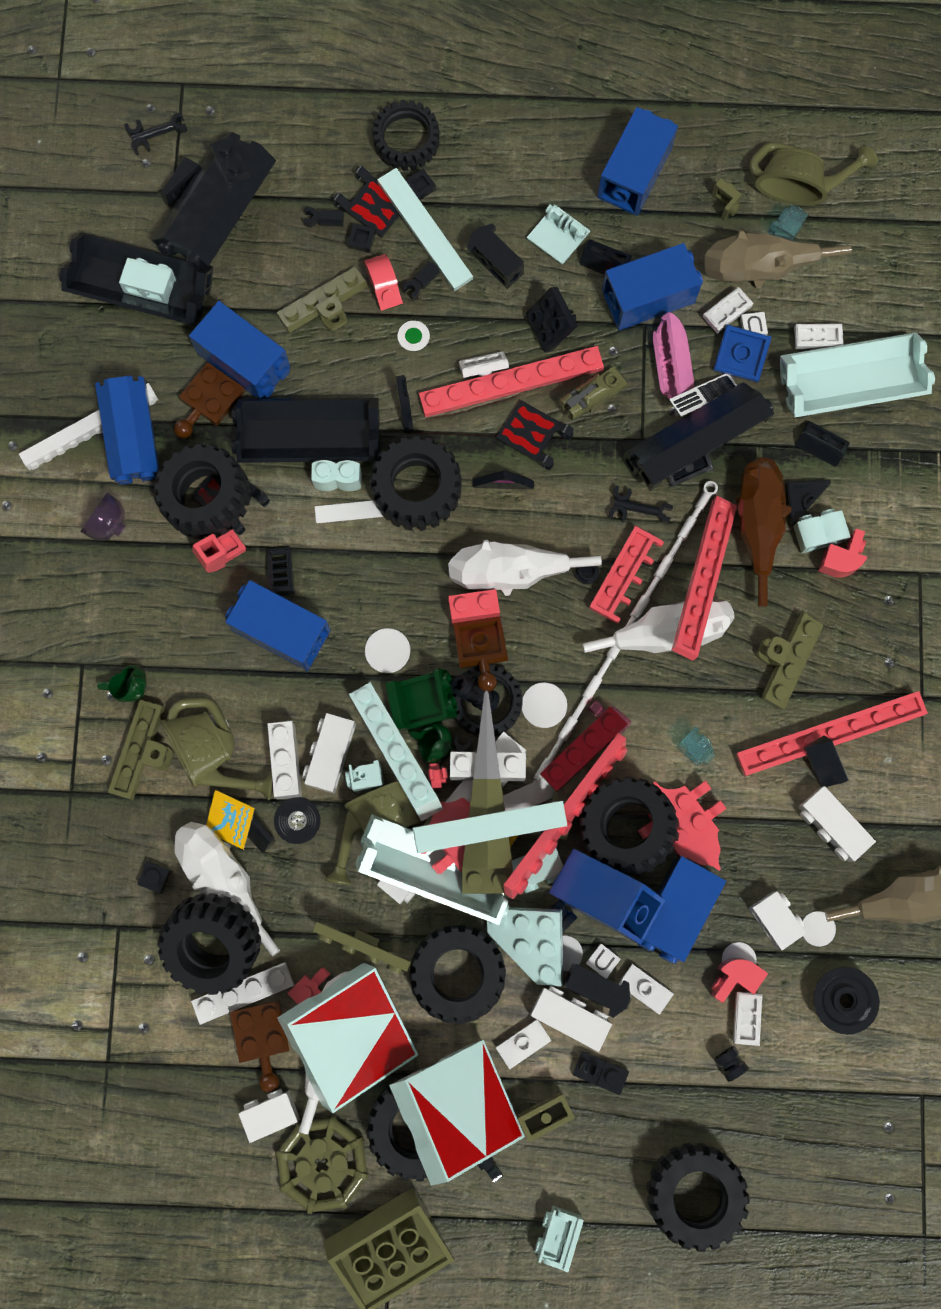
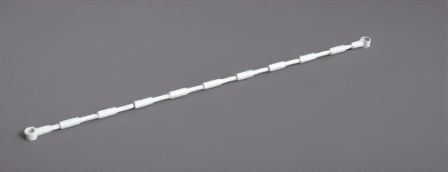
[533,481,718,782]

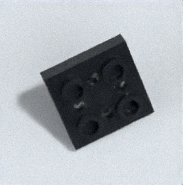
[525,286,578,353]

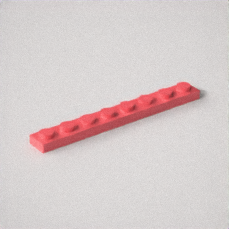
[419,346,604,417]
[671,496,737,661]
[736,691,928,777]
[504,733,627,899]

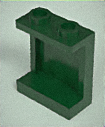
[385,668,458,731]

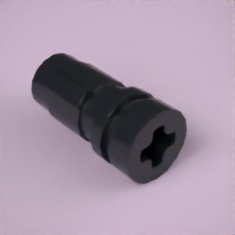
[451,675,500,712]

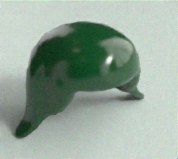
[97,665,147,702]
[409,724,453,764]

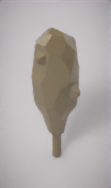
[703,230,852,289]
[825,866,941,924]

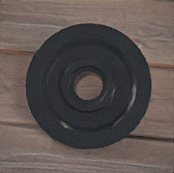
[813,967,880,1035]

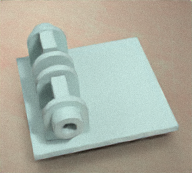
[527,204,590,265]

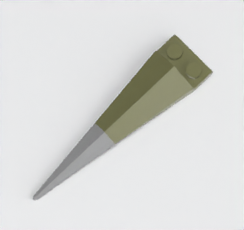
[462,690,513,894]

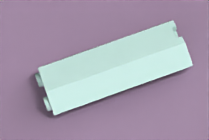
[780,332,935,417]
[355,814,509,925]

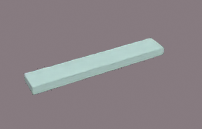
[377,168,473,291]
[413,801,567,853]

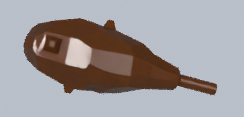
[736,457,791,608]

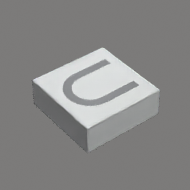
[740,312,768,335]
[586,943,621,978]

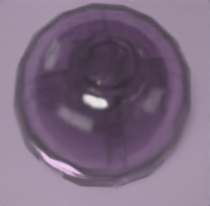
[80,492,126,541]

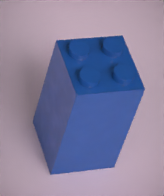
[597,107,678,216]
[602,243,703,331]
[189,301,291,399]
[225,580,331,672]
[549,849,665,945]
[637,856,726,964]

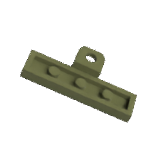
[276,266,368,333]
[756,613,824,710]
[108,700,174,800]
[313,922,411,974]

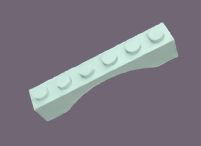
[349,683,443,821]

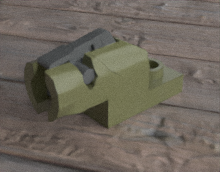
[559,366,628,420]

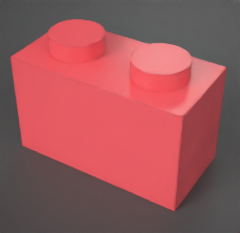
[448,589,500,625]

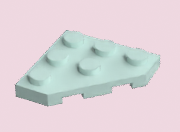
[487,907,564,986]

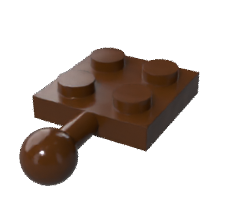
[174,362,246,439]
[453,616,508,692]
[229,1000,290,1093]

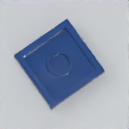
[713,325,772,383]

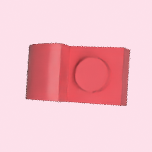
[364,254,403,311]
[192,529,246,573]
[818,529,867,578]
[710,958,768,1003]

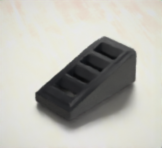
[161,157,200,207]
[267,547,295,596]

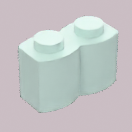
[311,460,362,491]
[793,509,851,553]

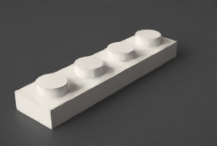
[191,962,295,1025]

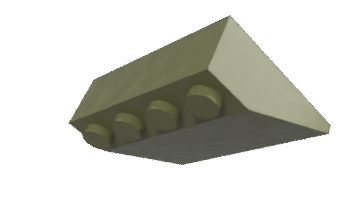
[323,1188,454,1309]

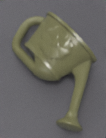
[749,142,878,206]
[161,698,273,800]
[324,781,433,886]

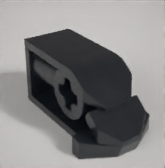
[467,224,524,289]
[562,963,632,1018]

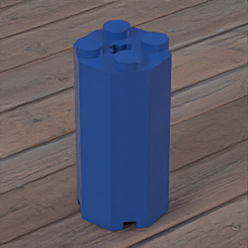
[95,376,160,485]

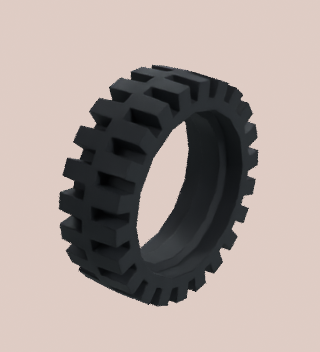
[373,100,440,171]
[452,664,523,737]

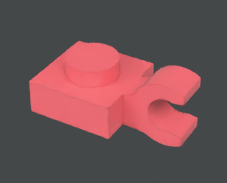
[428,763,448,791]
[287,967,330,1004]

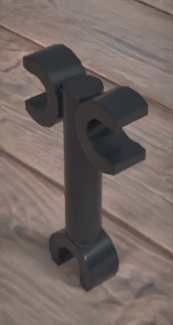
[125,113,188,155]
[609,486,673,523]

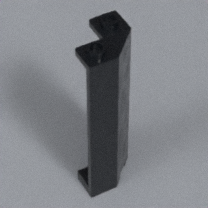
[151,132,276,269]
[59,232,213,325]
[622,382,774,491]
[232,398,380,463]

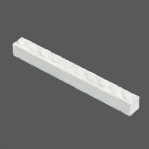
[19,383,158,470]

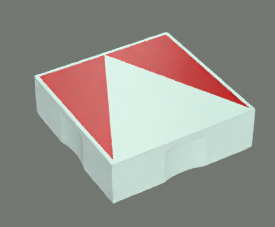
[277,963,418,1113]
[389,1040,525,1186]

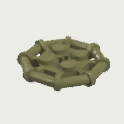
[275,1115,369,1214]

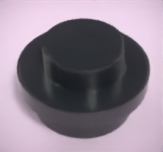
[575,566,599,585]

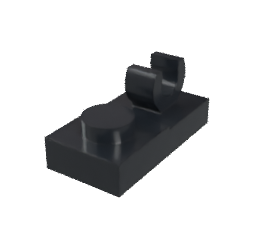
[572,1051,629,1095]

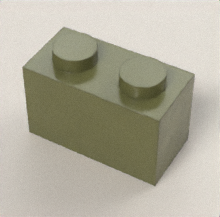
[517,1091,575,1143]

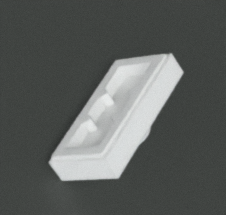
[703,287,754,334]
[794,324,843,349]
[459,351,509,378]
[618,964,674,1015]
[733,992,762,1046]
[496,1019,551,1069]

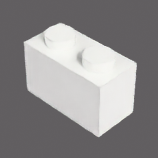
[748,891,806,951]
[239,1089,300,1143]

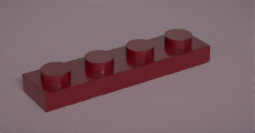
[540,706,627,792]

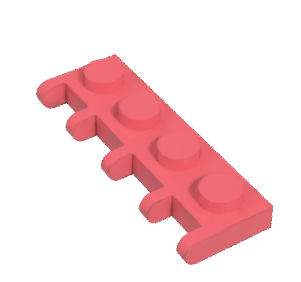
[589,526,664,624]

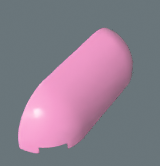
[653,312,695,399]

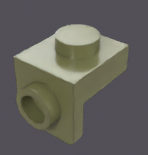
[712,178,742,220]

